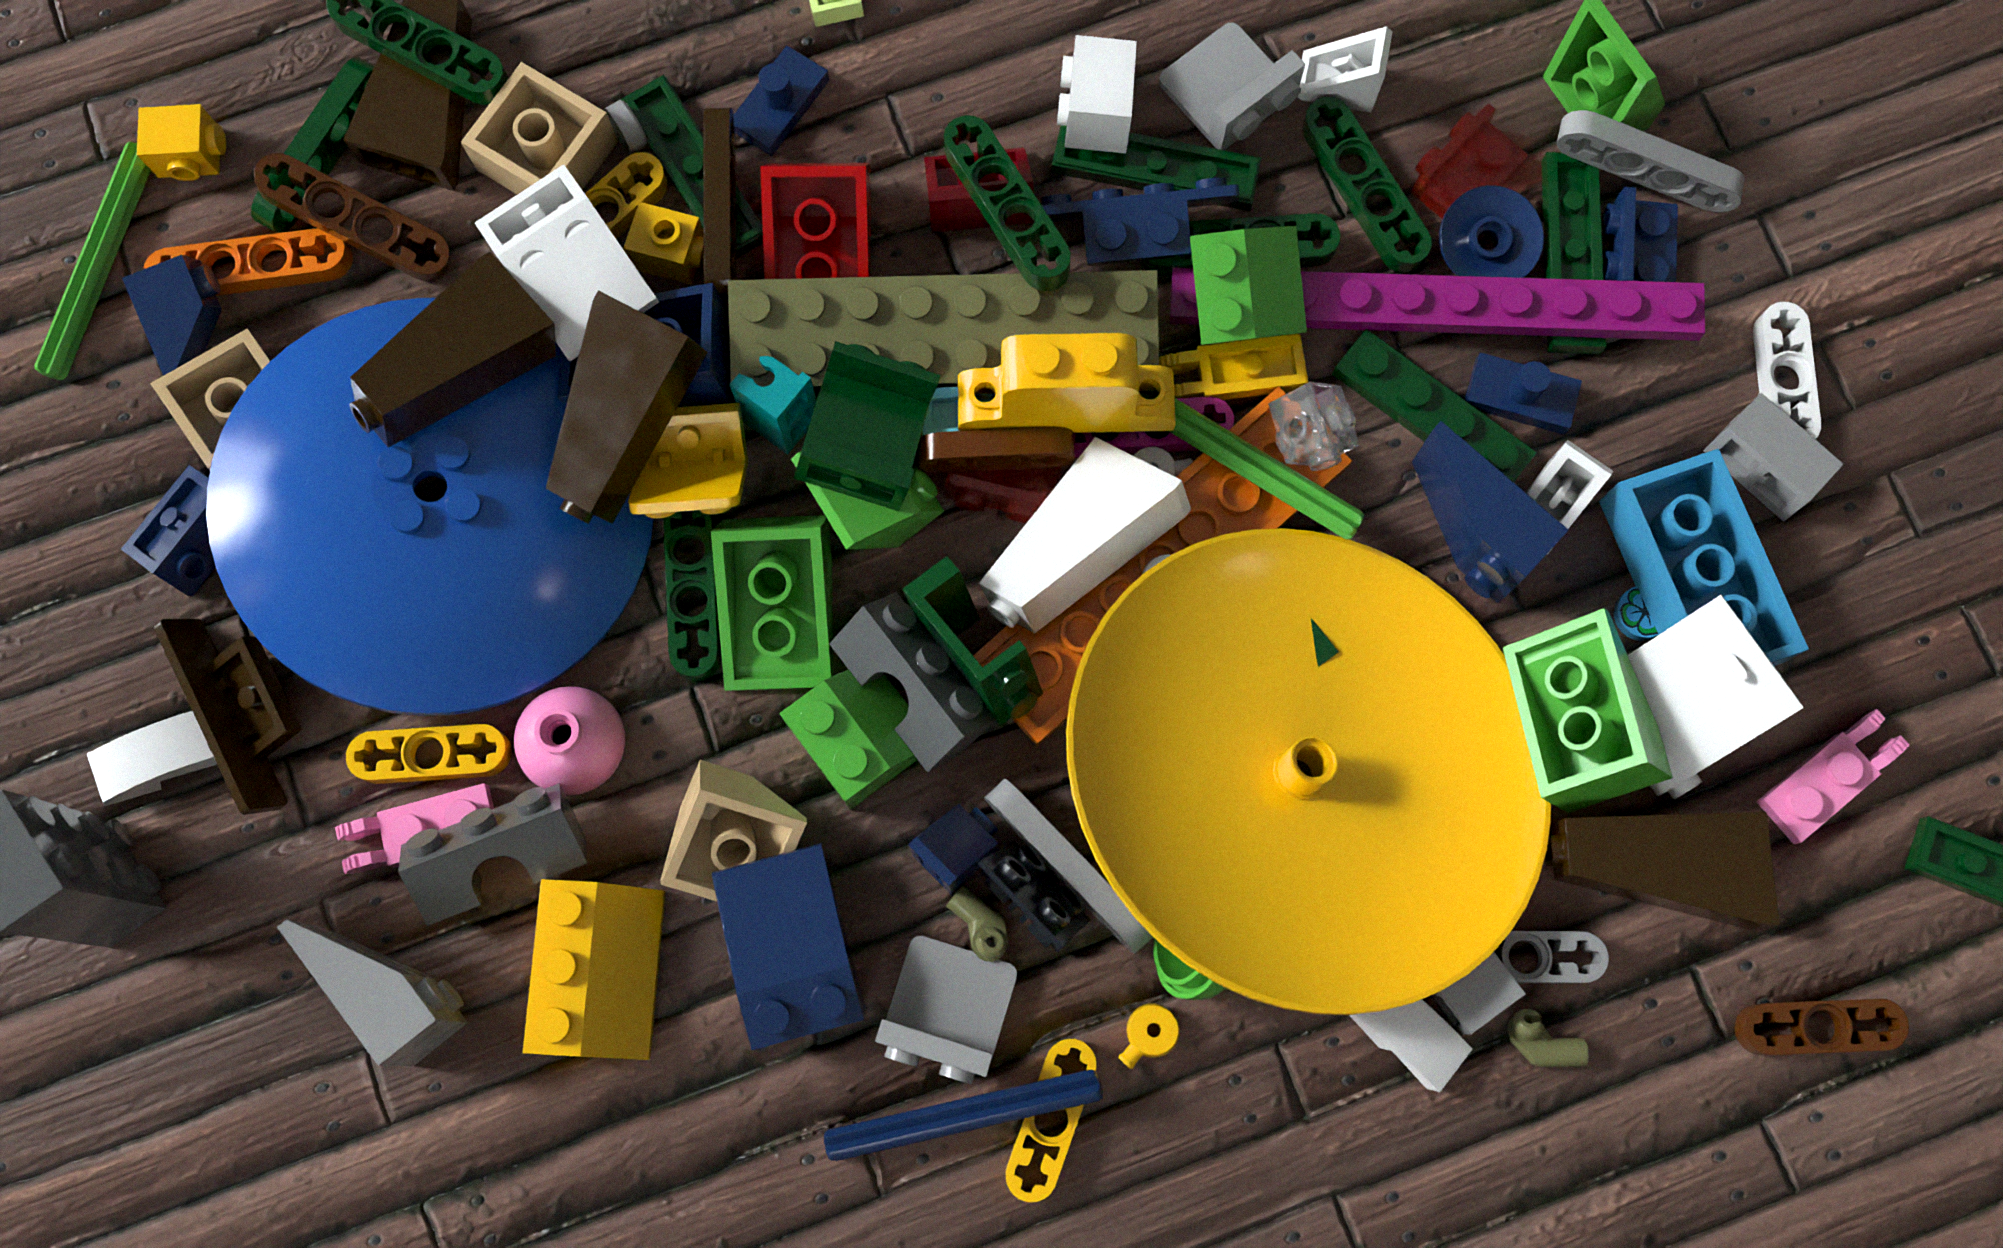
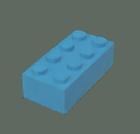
[1599,448,1809,666]

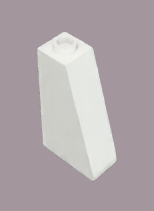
[979,437,1191,634]

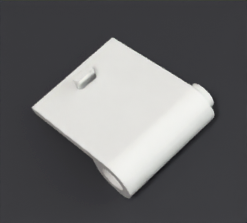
[1628,594,1804,799]

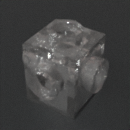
[1268,382,1360,471]

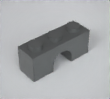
[829,592,996,773]
[398,783,587,926]

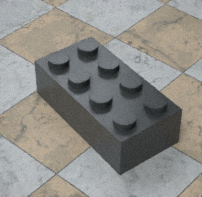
[0,789,167,948]

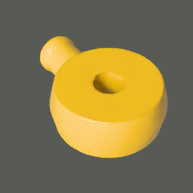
[1118,1003,1180,1069]

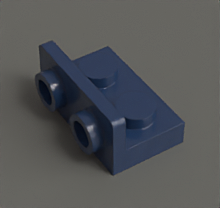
[1602,187,1678,282]
[121,465,216,597]

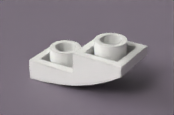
[87,711,217,806]
[1349,999,1472,1092]

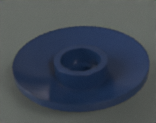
[1439,185,1544,278]

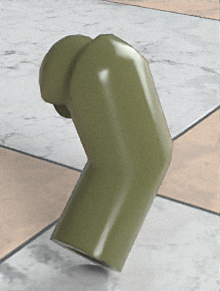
[946,885,1008,962]
[1507,1008,1588,1067]

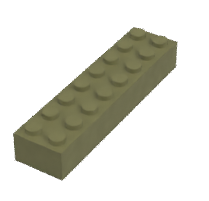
[728,270,1159,391]

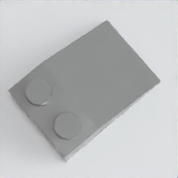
[277,919,468,1066]

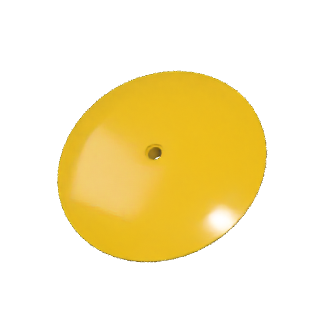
[1066,528,1551,1015]

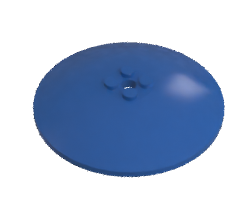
[206,298,654,716]

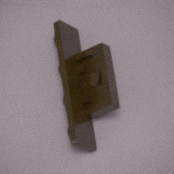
[154,619,302,815]

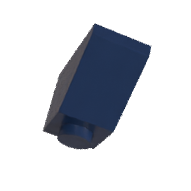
[122,255,222,376]
[908,804,999,896]

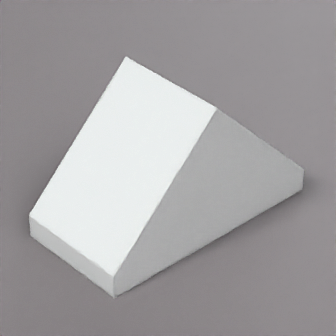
[1297,26,1393,113]
[1526,440,1613,554]

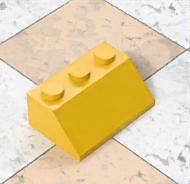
[523,879,666,1060]

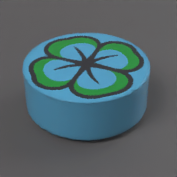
[1614,586,1658,641]

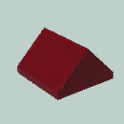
[924,147,1034,233]

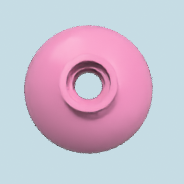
[514,687,625,795]

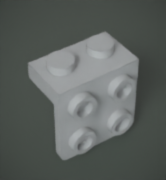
[1159,22,1306,150]
[875,936,1017,1085]

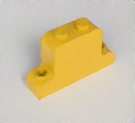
[958,333,1176,433]

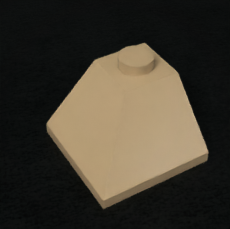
[661,760,807,901]

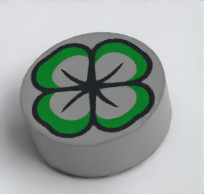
[604,100,647,155]

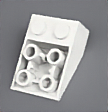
[475,164,659,361]

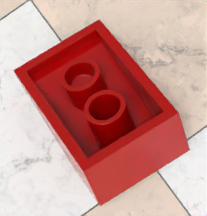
[760,163,871,279]

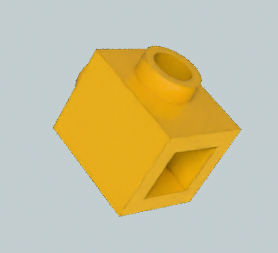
[137,104,226,181]
[623,202,704,285]

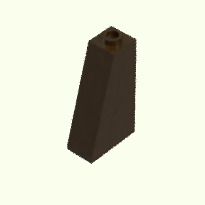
[344,0,472,191]
[350,252,556,448]
[546,290,708,524]
[1545,812,1780,929]

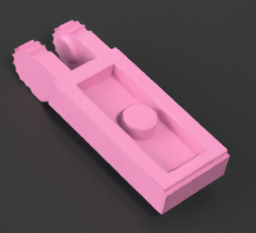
[1757,709,1910,844]
[335,783,494,874]

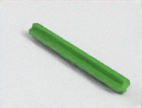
[34,142,151,380]
[1139,391,1365,539]

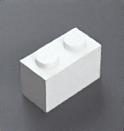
[1057,35,1137,153]

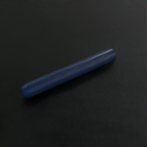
[824,1069,1103,1161]

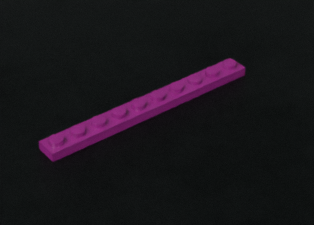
[1170,268,1705,341]

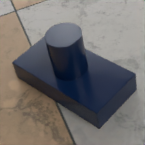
[734,45,830,157]
[1465,352,1582,435]

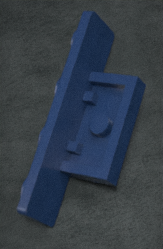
[1031,177,1240,266]

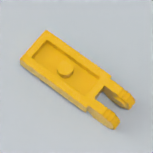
[1159,334,1309,400]

